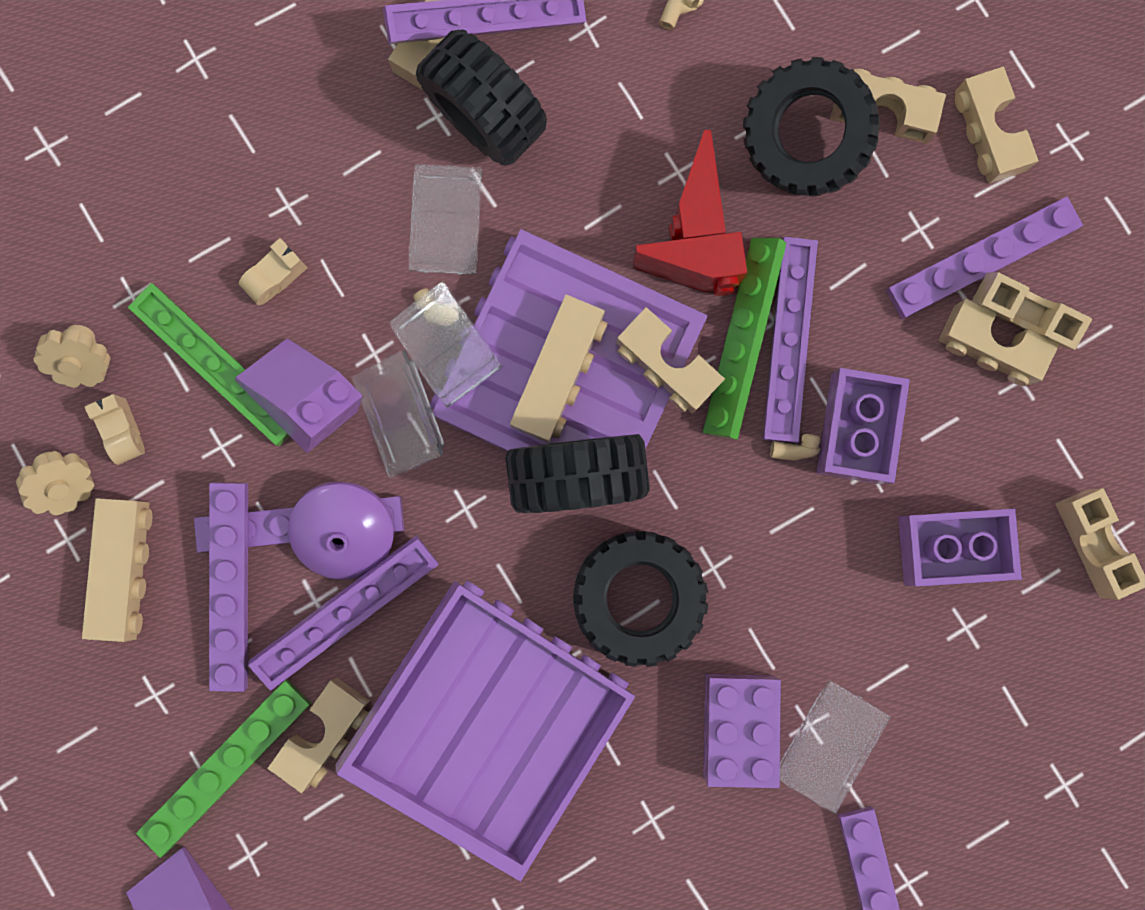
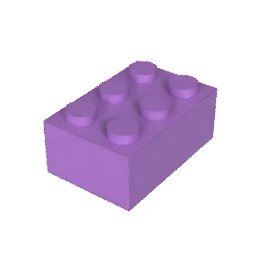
[816,368,910,485]
[898,509,1022,587]
[703,674,781,788]

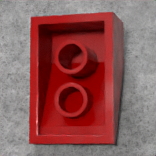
[668,130,726,241]
[633,232,747,296]

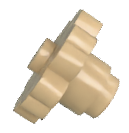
[34,325,111,388]
[16,451,94,515]

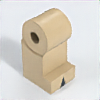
[239,238,308,306]
[84,394,145,465]

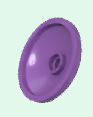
[288,482,394,580]

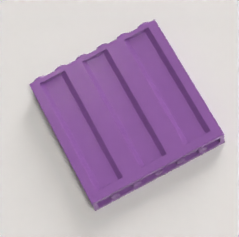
[430,229,708,452]
[335,580,636,882]

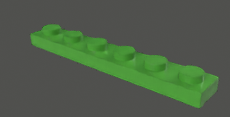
[703,238,786,440]
[128,283,289,446]
[136,679,312,858]

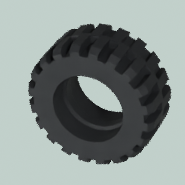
[416,29,547,166]
[743,57,880,197]
[505,434,650,513]
[573,531,709,667]

